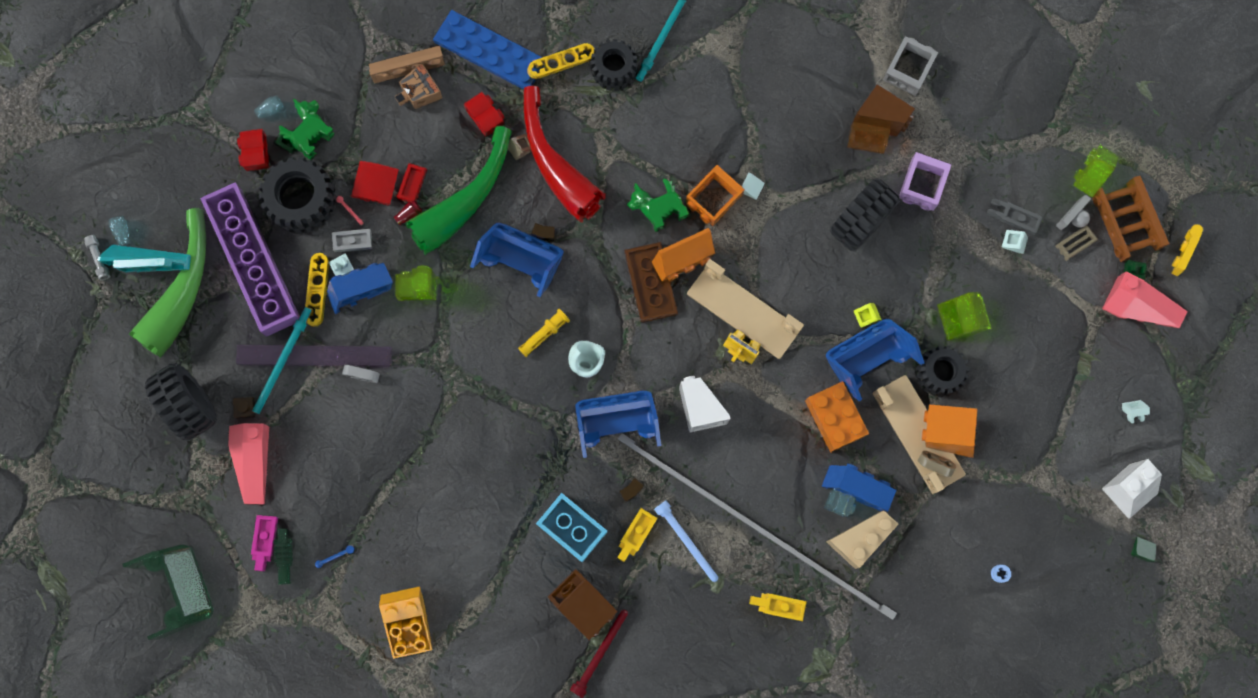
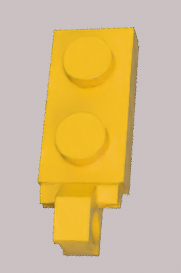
[618,508,658,562]
[749,593,806,621]

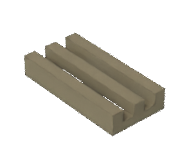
[1055,225,1098,261]

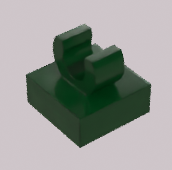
[1124,260,1147,280]

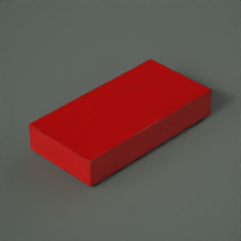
[397,163,427,202]

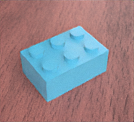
[536,493,607,563]

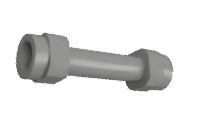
[84,235,111,280]

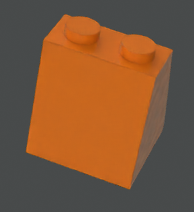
[922,404,977,458]

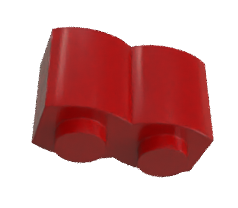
[464,92,505,137]
[237,129,269,171]

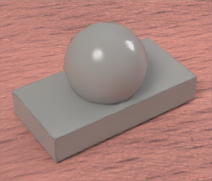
[1056,195,1091,230]

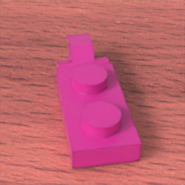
[251,515,278,572]

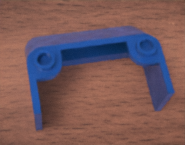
[470,223,564,297]
[826,319,924,401]
[575,391,661,458]

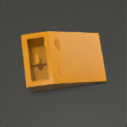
[379,586,433,659]

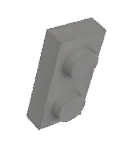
[332,229,372,252]

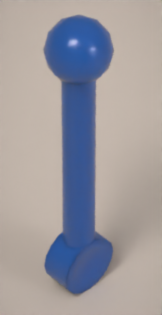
[315,546,354,568]

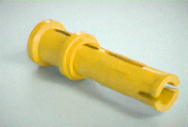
[518,309,570,357]

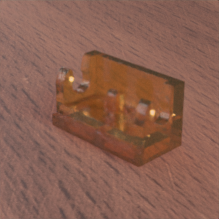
[847,122,890,154]

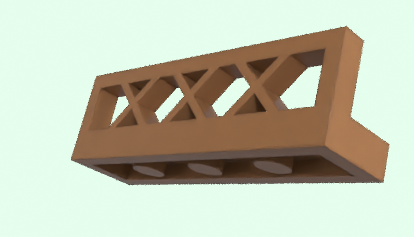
[369,46,445,84]

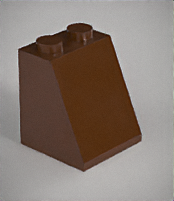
[850,84,915,136]
[548,569,618,640]

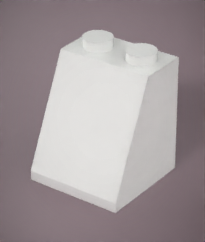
[679,376,730,433]
[1102,459,1162,519]

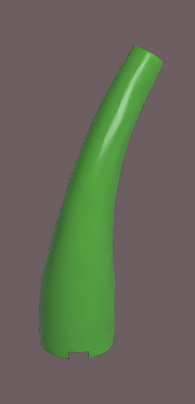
[129,208,206,358]

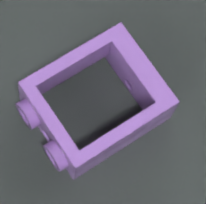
[899,152,951,211]

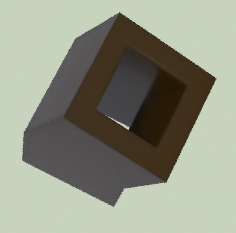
[531,223,555,241]
[620,478,644,502]

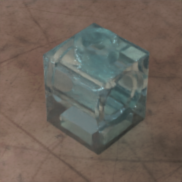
[823,489,856,518]

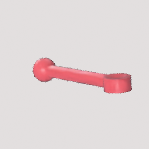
[336,196,364,226]

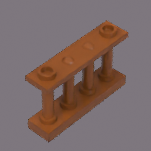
[1092,176,1169,262]

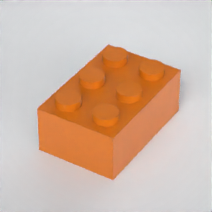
[805,381,869,453]

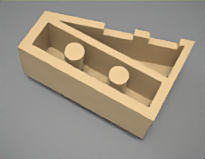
[826,511,898,569]

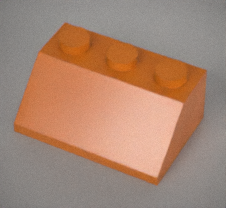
[652,228,715,282]

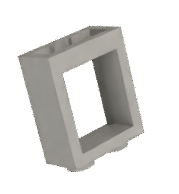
[883,36,938,96]

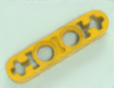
[527,43,595,79]
[305,253,329,327]

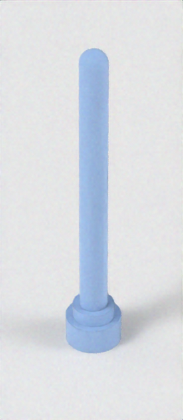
[654,500,718,582]

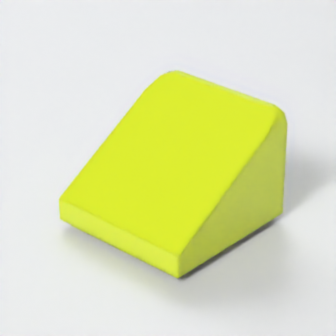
[854,303,881,328]

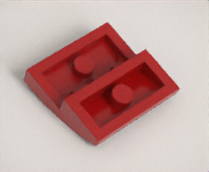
[351,161,399,206]

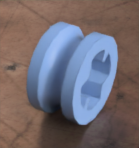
[991,565,1011,583]

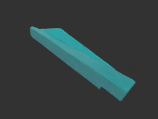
[98,245,191,273]

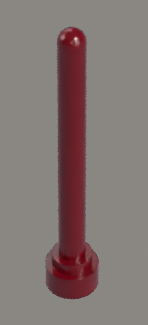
[570,609,628,698]

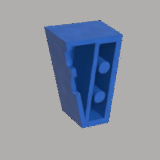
[326,263,393,314]
[821,464,896,512]

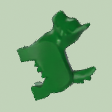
[279,99,334,160]
[627,178,689,232]

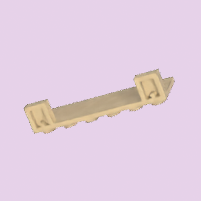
[687,259,804,359]
[872,375,966,494]

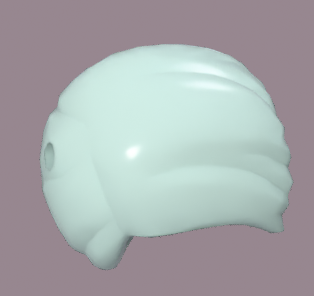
[568,341,605,378]

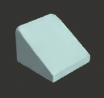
[742,173,765,200]
[1002,230,1028,254]

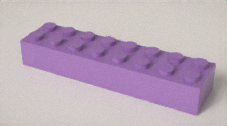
[200,182,300,337]

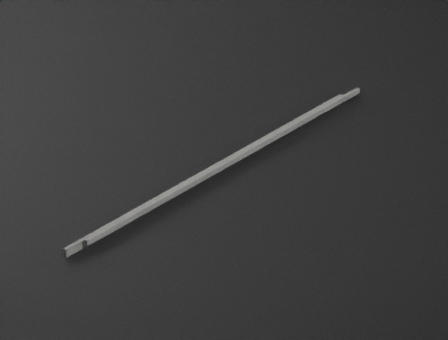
[618,433,897,620]

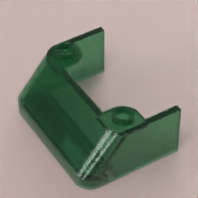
[122,545,213,640]

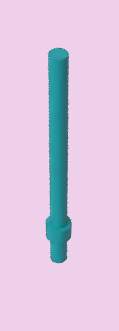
[636,0,686,82]
[252,307,312,414]

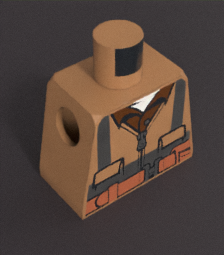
[394,63,442,109]

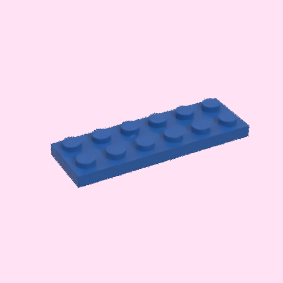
[433,10,544,90]

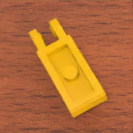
[1171,224,1203,276]

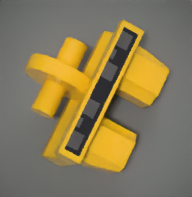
[723,330,760,365]

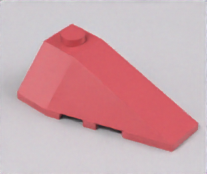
[1102,271,1188,328]
[228,423,269,504]

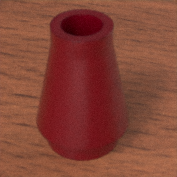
[394,200,423,226]

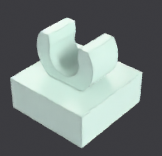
[329,253,354,276]
[1122,400,1150,423]

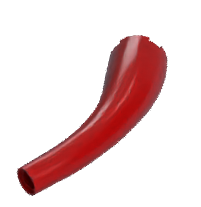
[524,86,605,223]

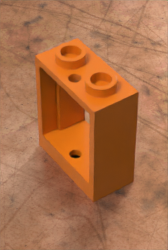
[686,165,745,226]

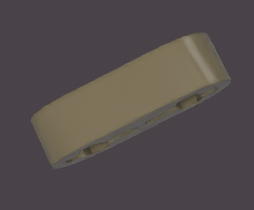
[918,451,956,477]

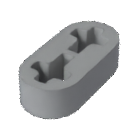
[342,365,380,383]

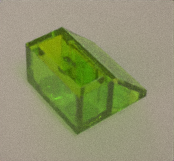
[937,292,991,341]

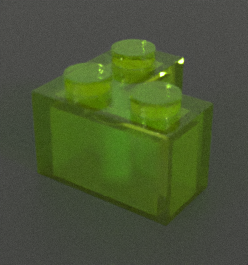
[1073,145,1119,197]
[395,265,436,301]

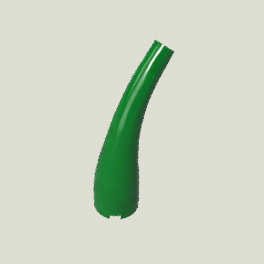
[405,126,511,255]

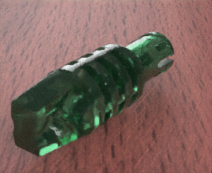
[274,529,293,585]

